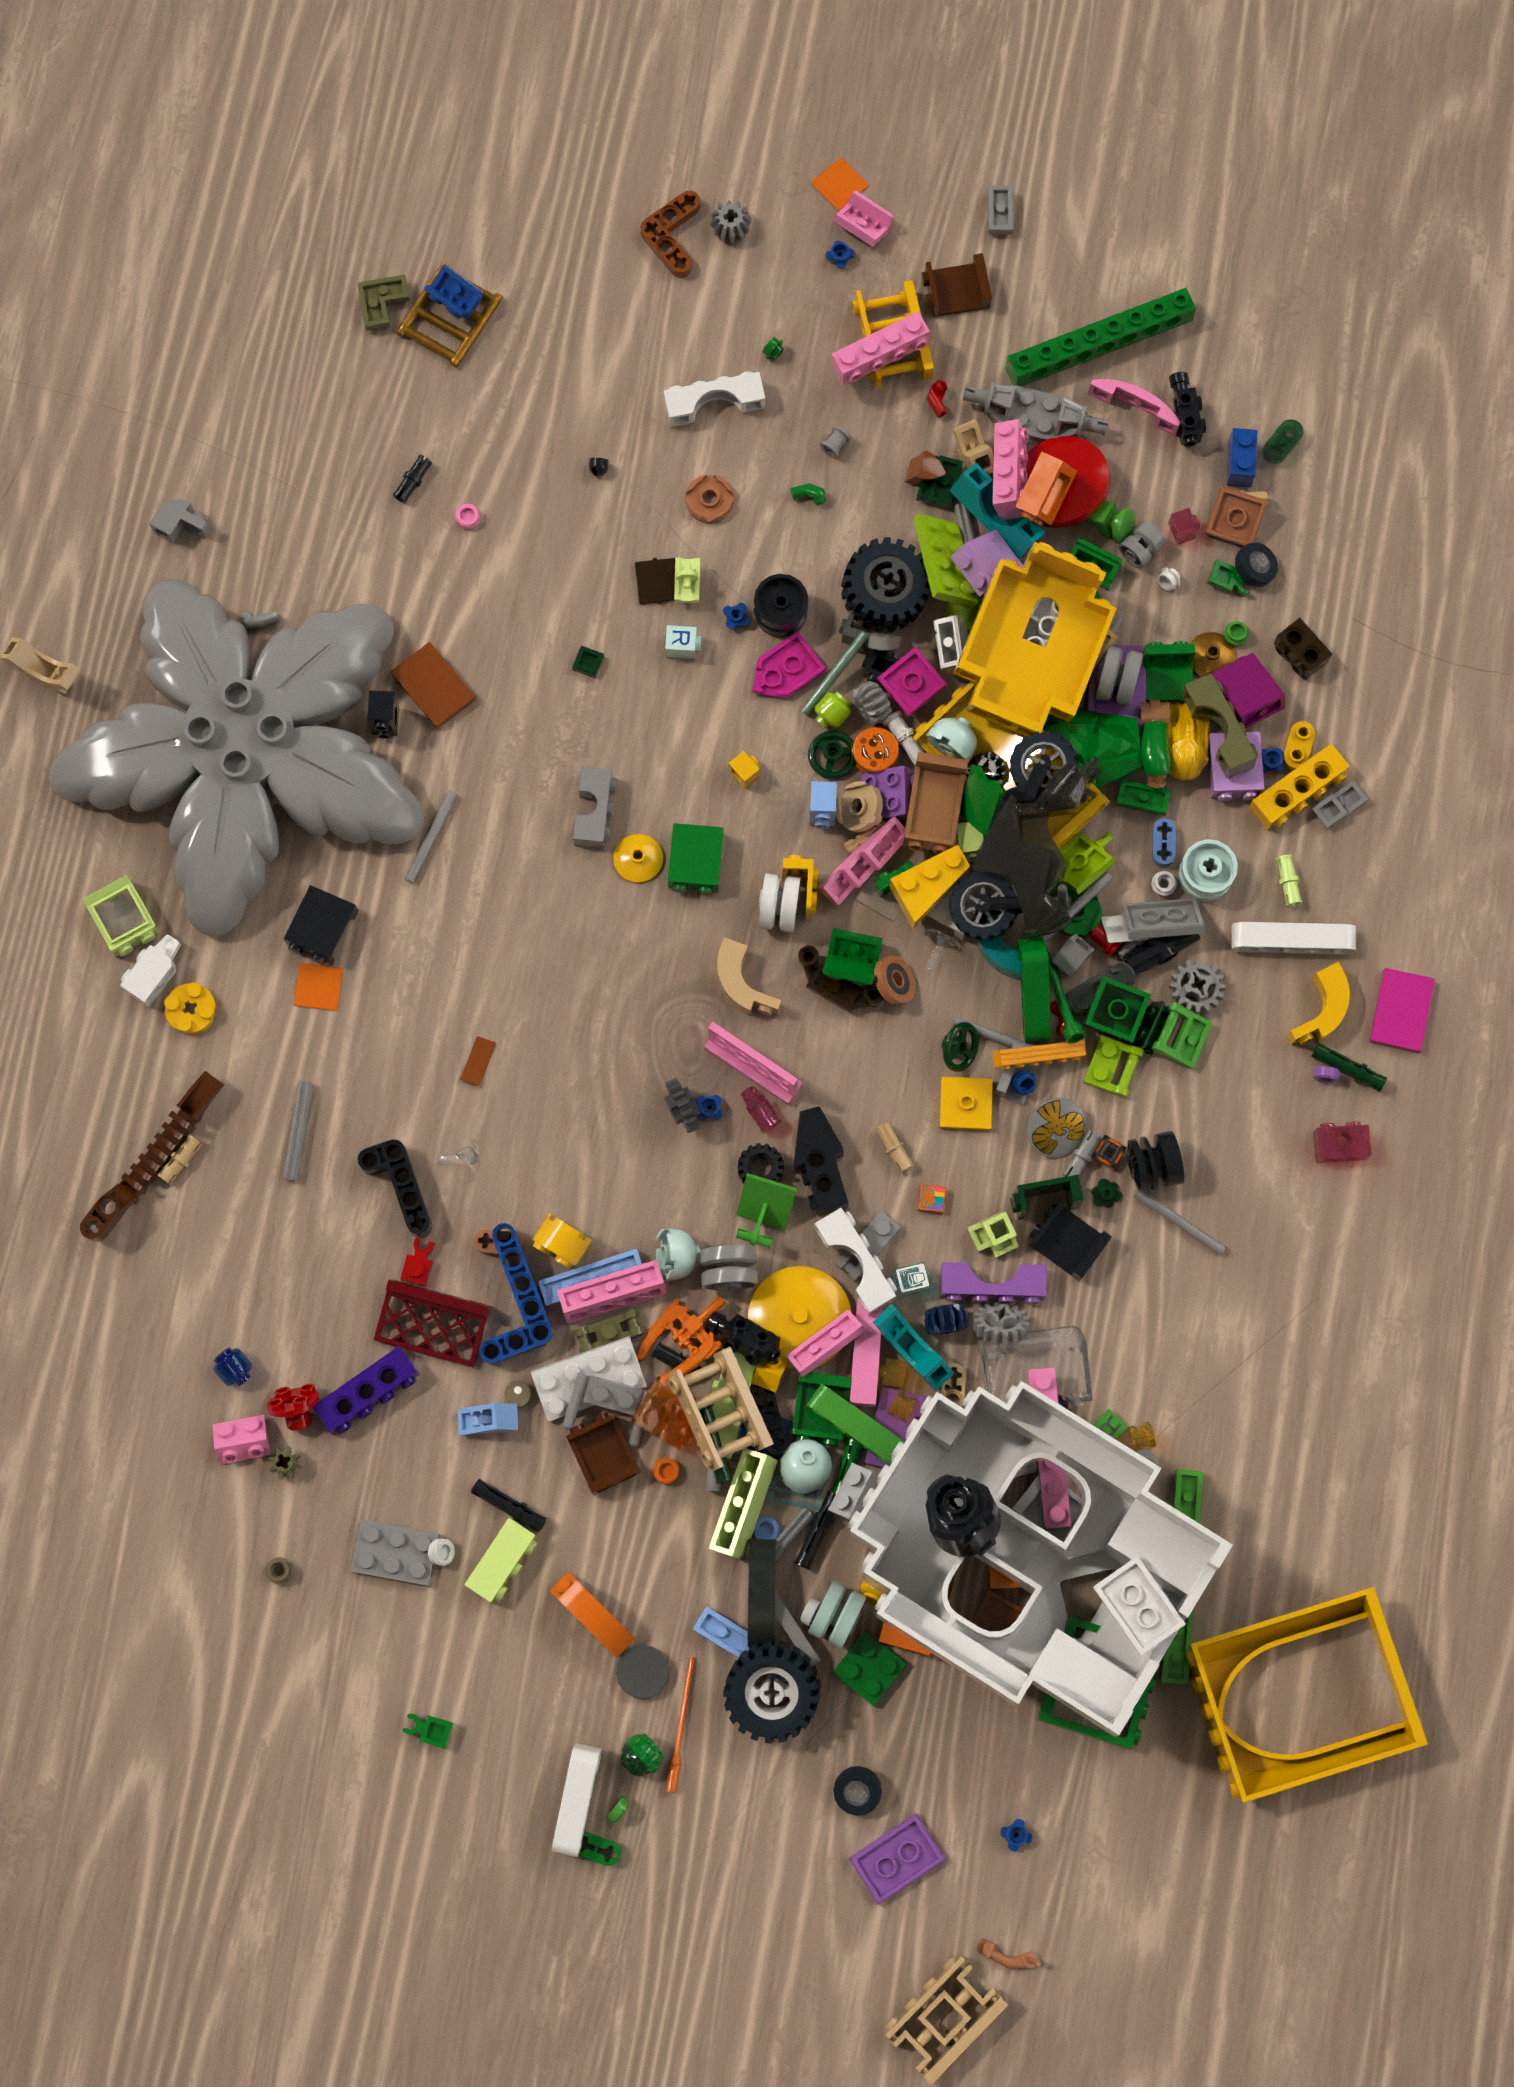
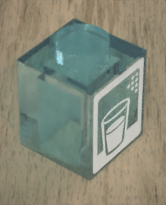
[890,1262,931,1298]

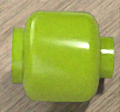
[815,692,851,729]

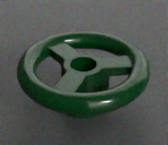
[808,731,856,779]
[942,1022,979,1072]

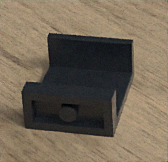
[284,885,359,965]
[1029,1200,1112,1282]

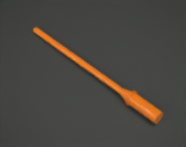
[665,1657,695,1793]

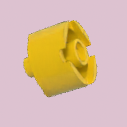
[532,1213,593,1269]

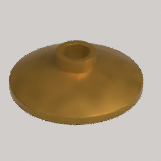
[1190,632,1236,677]

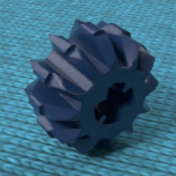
[924,1303,969,1336]

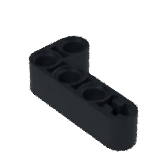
[357,1139,432,1238]

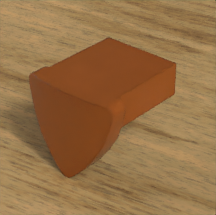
[905,451,946,486]

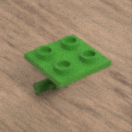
[736,1173,797,1249]

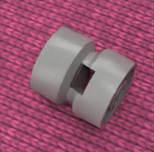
[1119,521,1166,568]

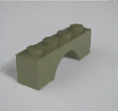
[1182,673,1258,779]

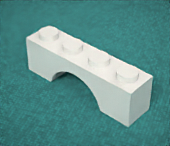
[664,371,765,427]
[814,1208,897,1316]

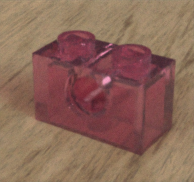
[1313,1121,1372,1163]

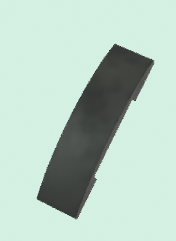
[747,1539,776,1647]

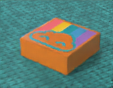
[917,1184,947,1214]

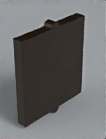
[635,558,675,604]

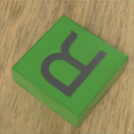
[1093,1409,1128,1439]

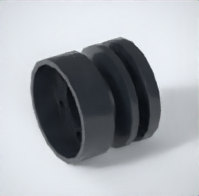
[1127,1131,1185,1193]

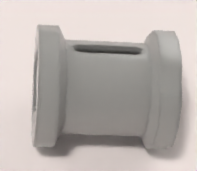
[820,425,852,458]

